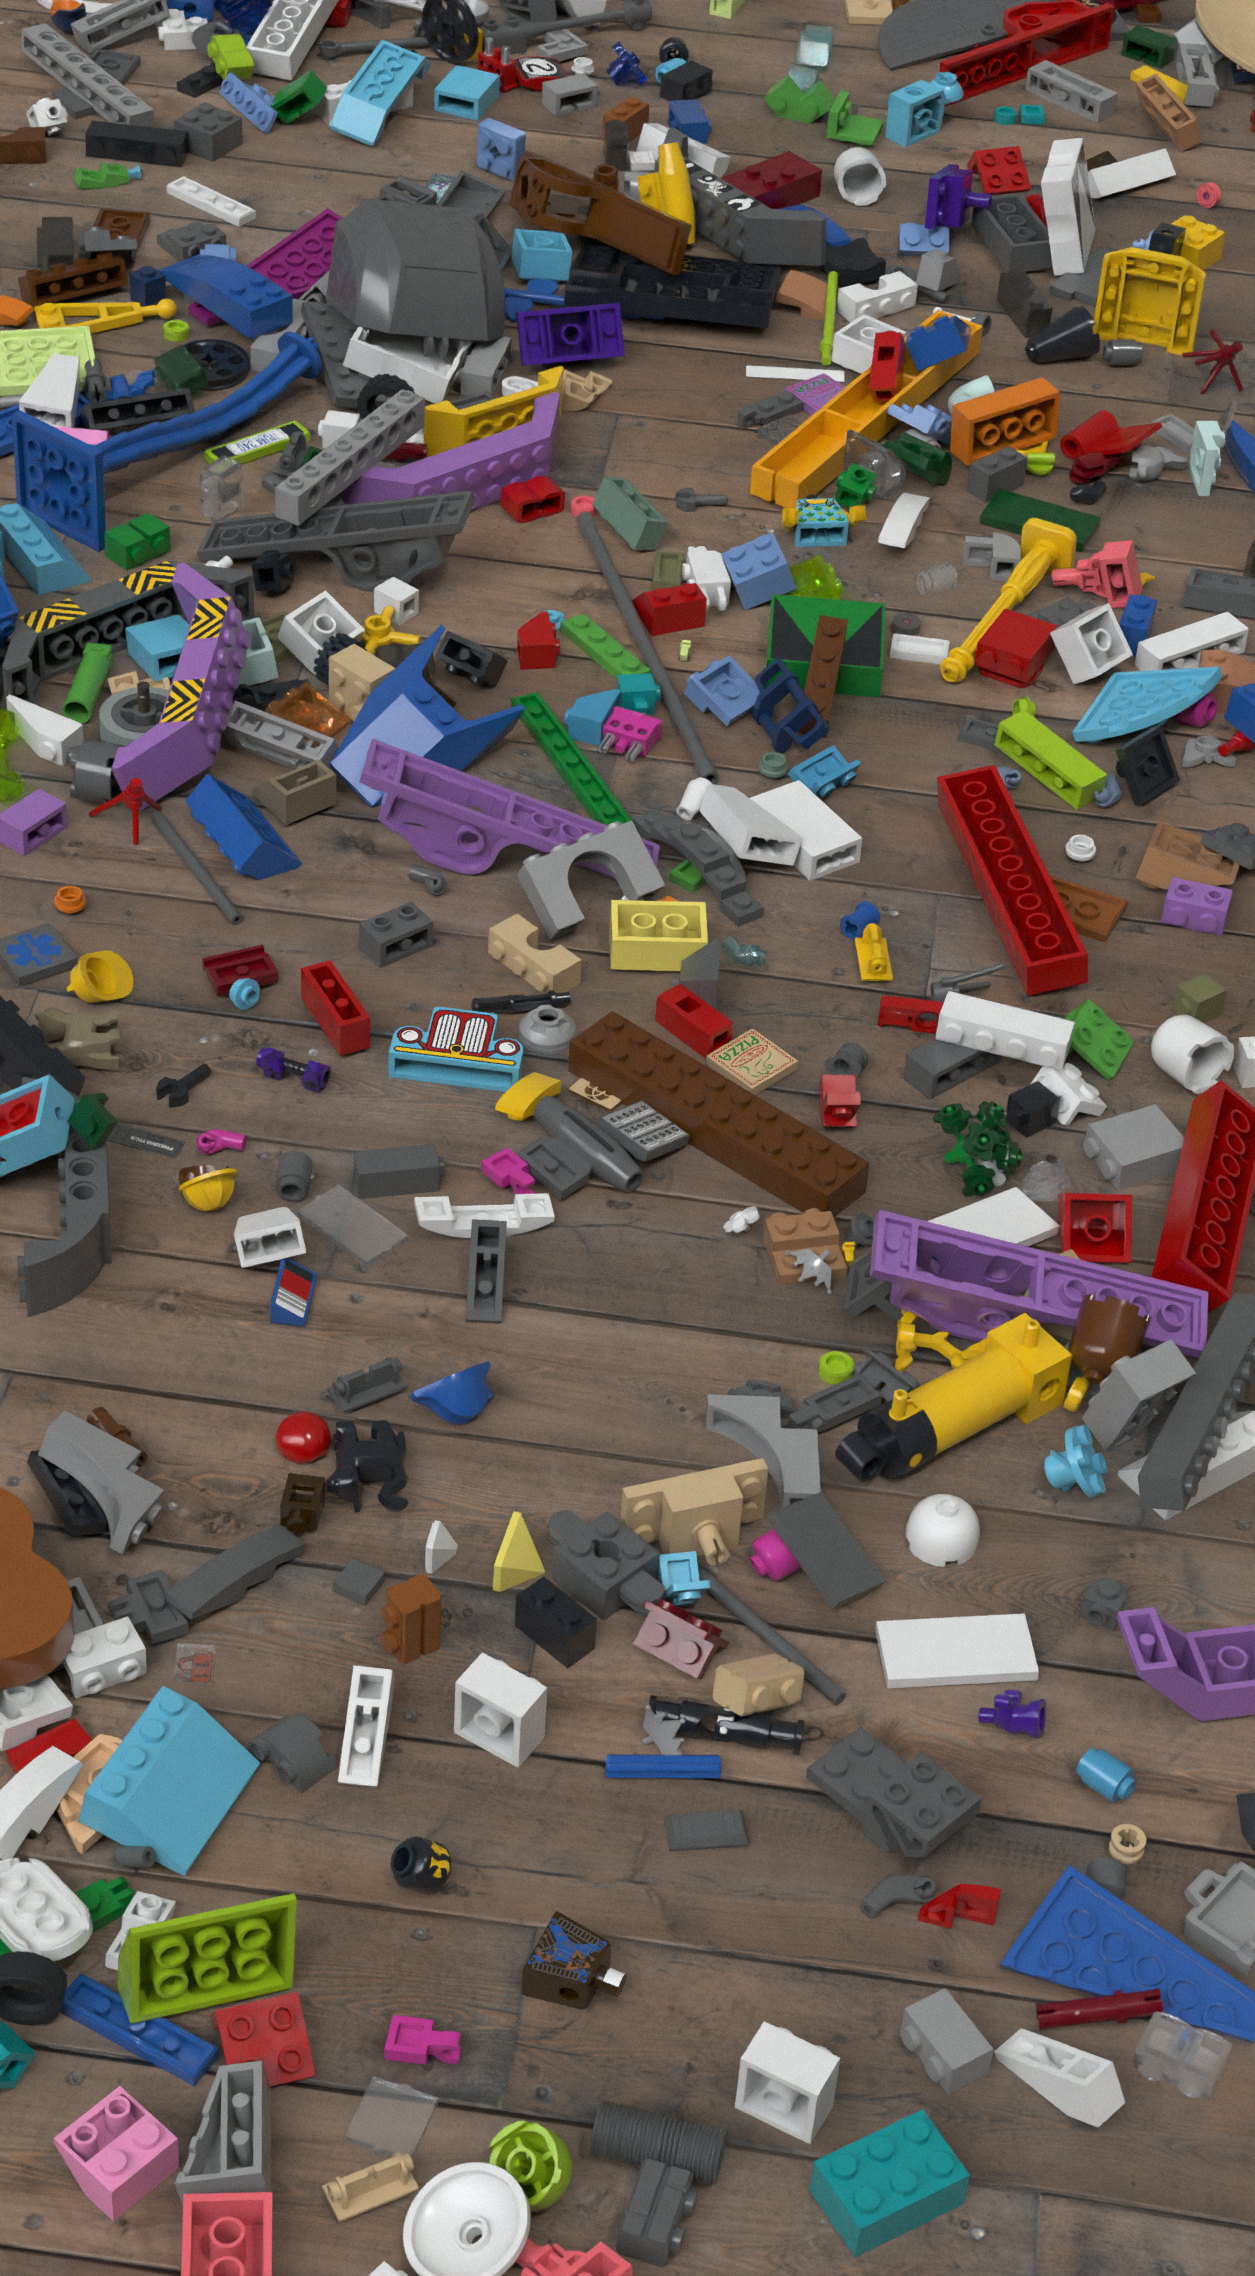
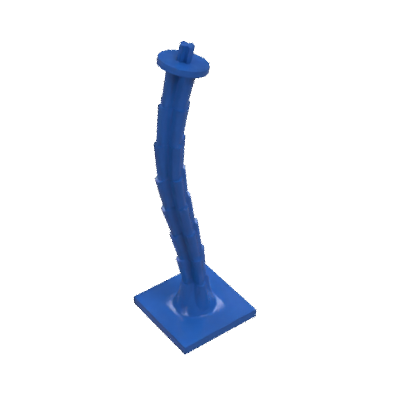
[12,331,322,552]

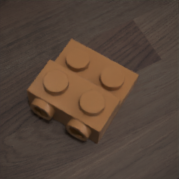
[763,1208,847,1286]

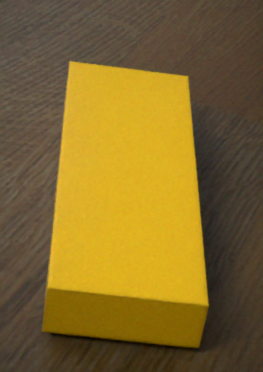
[1130,65,1188,104]

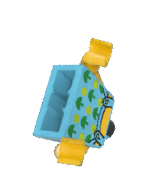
[782,494,867,547]

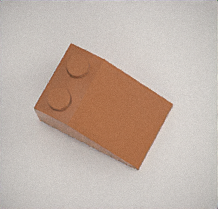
[1198,649,1255,713]

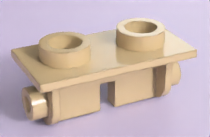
[322,2152,419,2223]

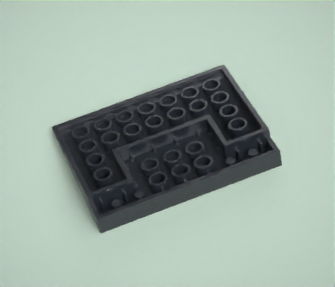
[564,244,782,328]

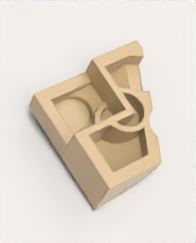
[562,369,612,411]

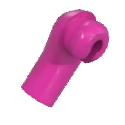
[197,1129,247,1154]

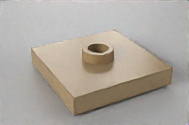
[845,0,893,25]

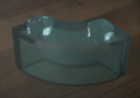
[795,24,834,69]

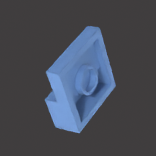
[887,403,952,446]
[684,655,760,726]

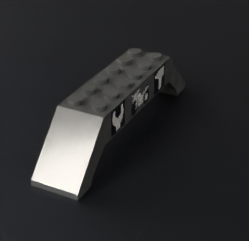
[656,128,826,266]

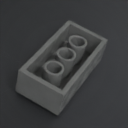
[971,193,1053,274]

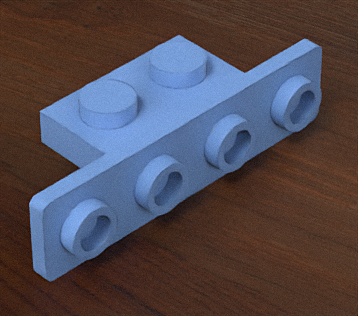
[219,72,278,134]

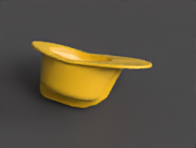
[66,950,134,1004]

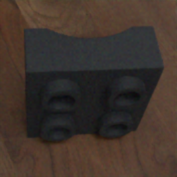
[820,237,886,287]

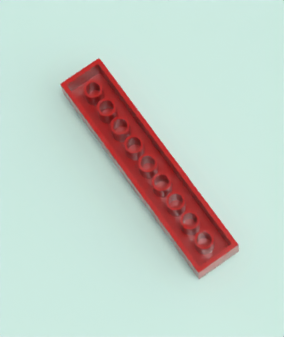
[937,765,1088,996]

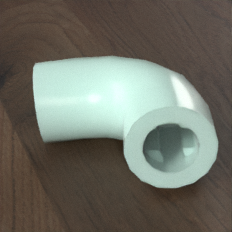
[948,375,995,415]

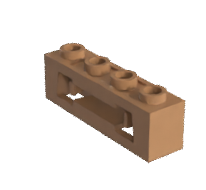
[1135,74,1202,152]

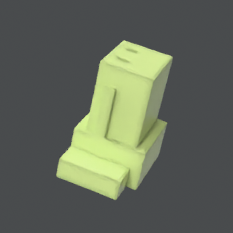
[680,640,691,661]

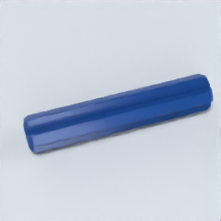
[605,1754,722,1779]

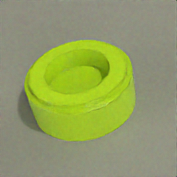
[163,320,190,342]
[818,1351,854,1385]

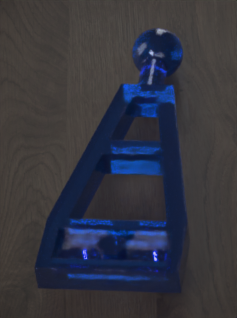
[215,0,272,30]

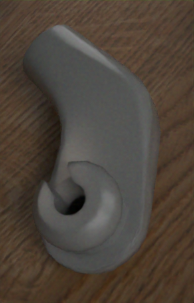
[860,1875,937,1918]

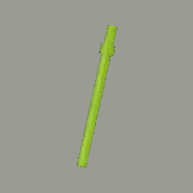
[820,271,838,366]

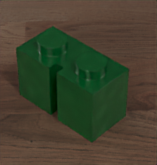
[1121,25,1177,69]

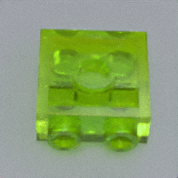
[782,554,844,600]

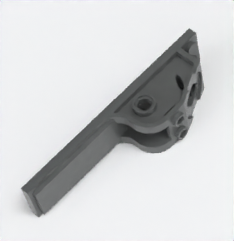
[197,491,475,591]

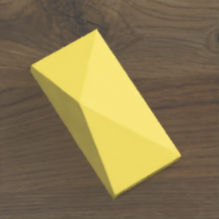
[493,1511,546,1592]

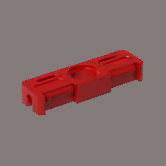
[878,995,944,1034]

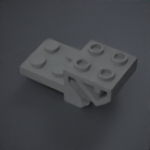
[806,1726,981,1857]

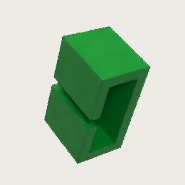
[271,70,327,125]
[104,513,171,571]

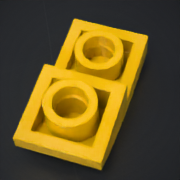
[495,1072,562,1121]

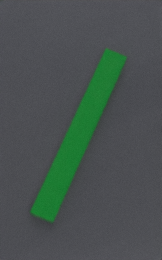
[511,692,636,827]

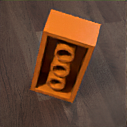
[950,377,1060,466]

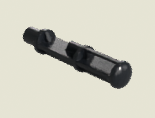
[471,990,571,1014]

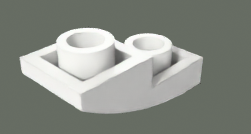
[105,1891,176,1970]

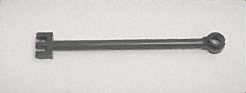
[320,36,442,60]

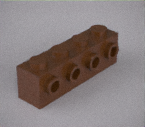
[18,252,128,307]

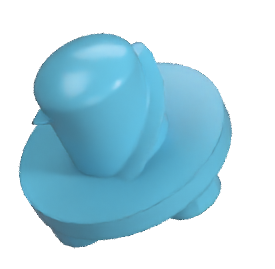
[1044,1424,1108,1498]

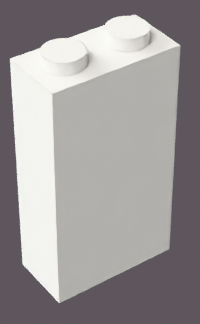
[750,780,862,881]

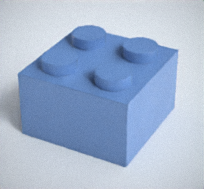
[721,532,797,610]

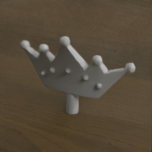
[785,1249,832,1294]
[642,1705,686,1755]

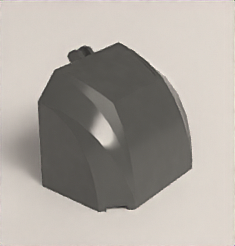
[326,199,505,358]

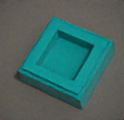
[1019,104,1045,124]

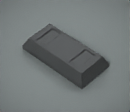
[665,1810,749,1851]

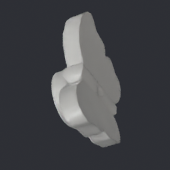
[1182,736,1236,768]

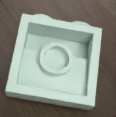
[1188,421,1225,496]

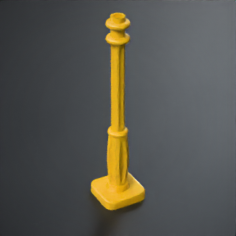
[940,518,1077,682]

